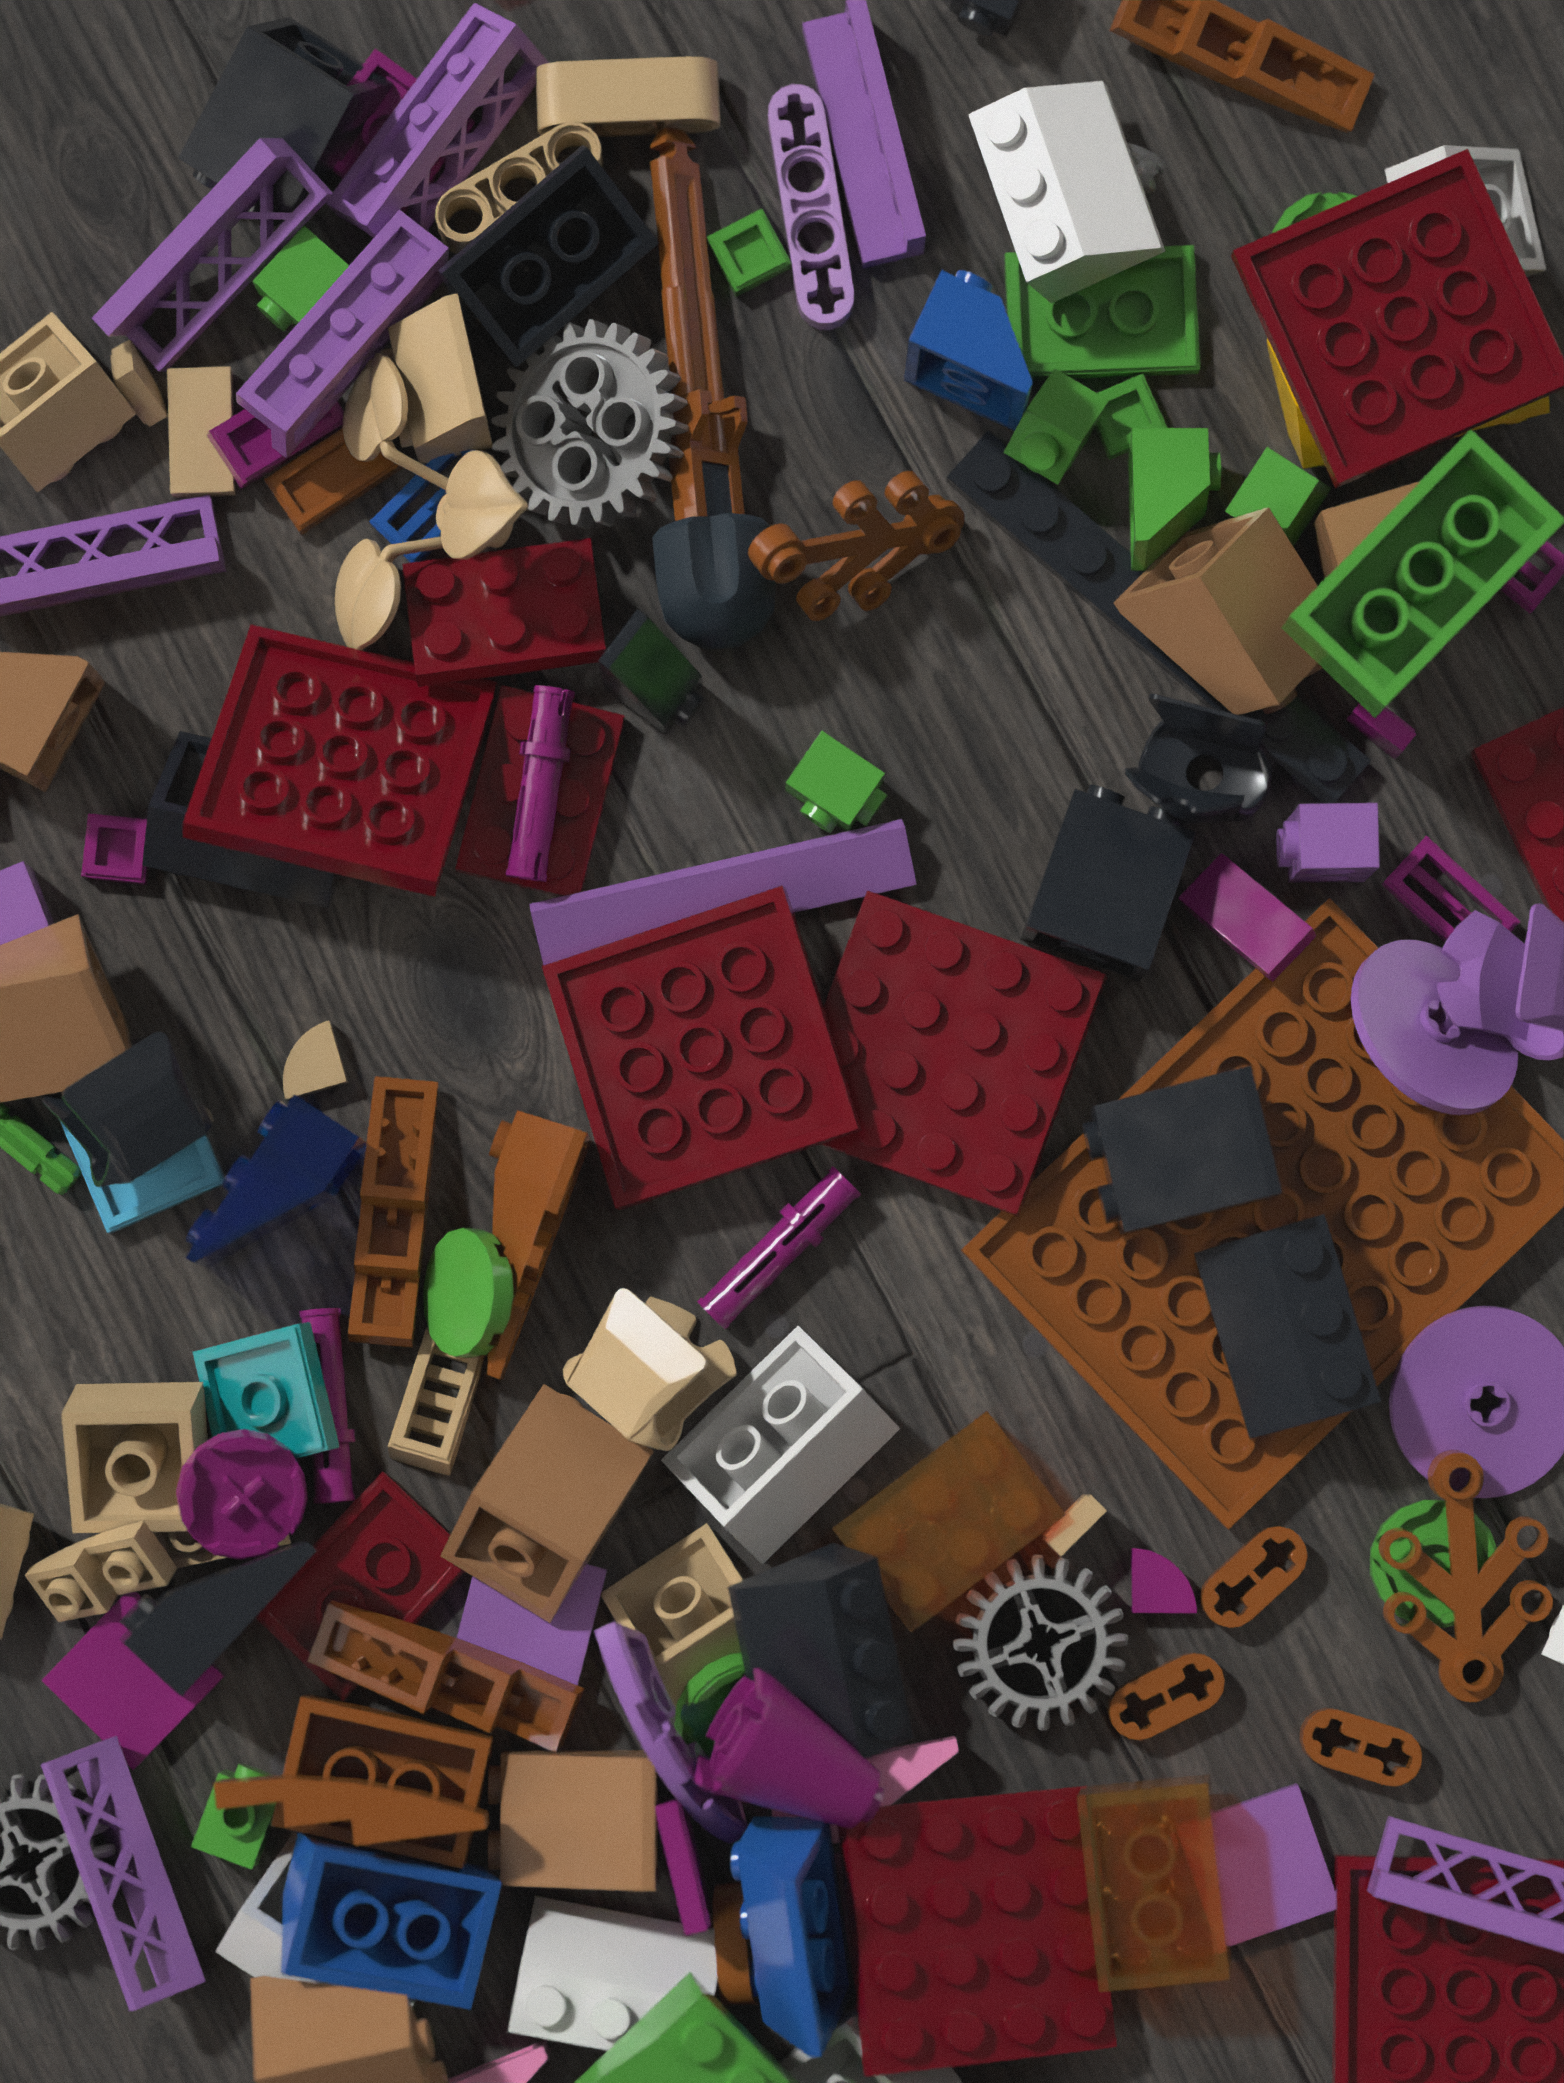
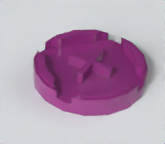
[176,1429,308,1560]

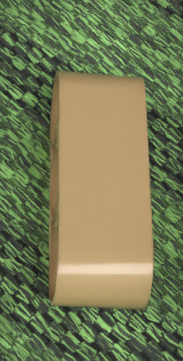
[536,57,720,137]
[435,122,603,254]

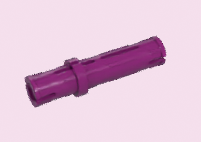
[506,685,575,882]
[697,1166,861,1330]
[299,1308,356,1504]

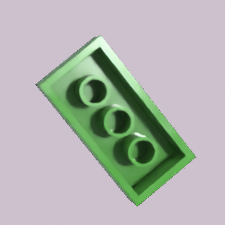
[1282,430,1564,718]

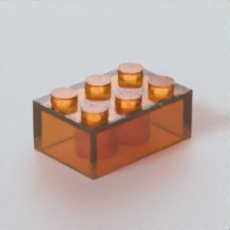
[832,1411,1066,1633]
[1077,1774,1233,1992]

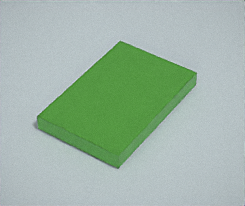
[1004,245,1200,381]

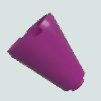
[694,1668,884,1829]

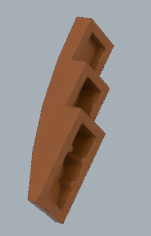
[1109,0,1375,133]
[348,1076,439,1348]
[308,1601,584,1752]
[213,1774,490,1846]

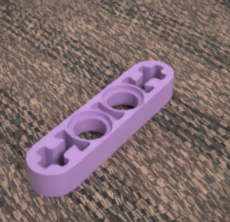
[768,84,854,330]

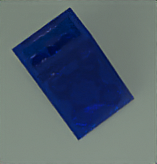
[185,1094,367,1268]

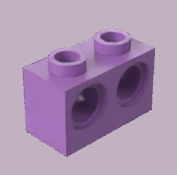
[1276,803,1379,883]

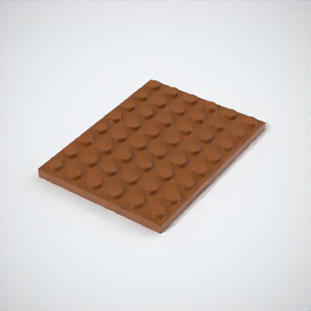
[960,898,1564,1530]

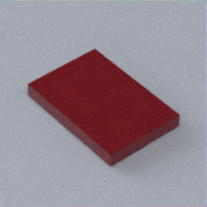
[255,1471,465,1701]

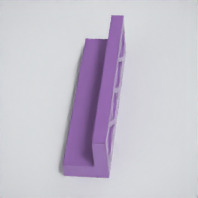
[802,0,926,269]
[326,3,549,239]
[92,138,333,372]
[236,209,449,459]
[0,495,226,617]
[41,1736,206,2011]
[1367,1816,1564,1953]

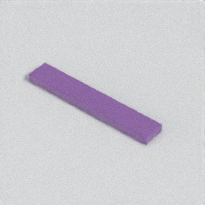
[529,819,917,965]

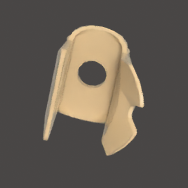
[563,1289,737,1451]

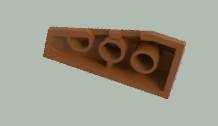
[487,1110,592,1380]

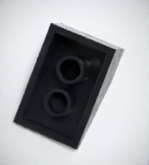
[119,1541,317,1697]

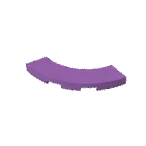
[595,1622,748,1844]

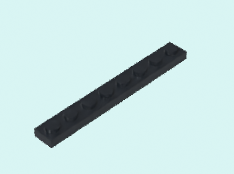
[946,430,1371,804]

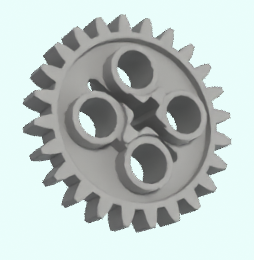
[491,319,689,529]

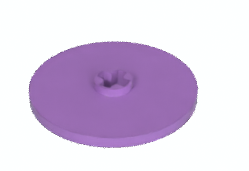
[1351,940,1518,1115]
[1389,1306,1564,1498]

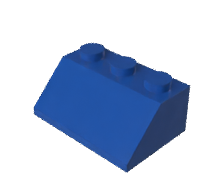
[904,270,1033,431]
[731,1817,854,2057]
[281,1832,502,2009]

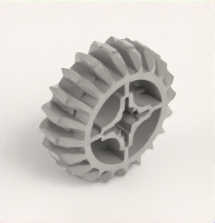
[953,1554,1128,1730]
[0,1773,116,1950]

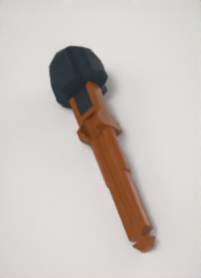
[650,127,776,650]

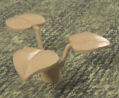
[335,353,528,650]

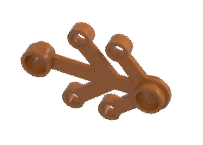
[748,471,965,621]
[1379,1450,1553,1702]

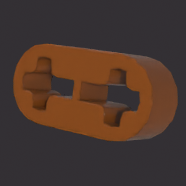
[1200,1526,1308,1628]
[1107,1652,1225,1740]
[1299,1708,1422,1787]
[712,1881,760,2007]

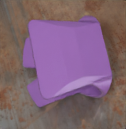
[1436,904,1564,1060]

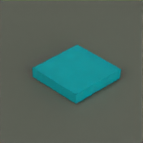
[193,1322,340,1458]

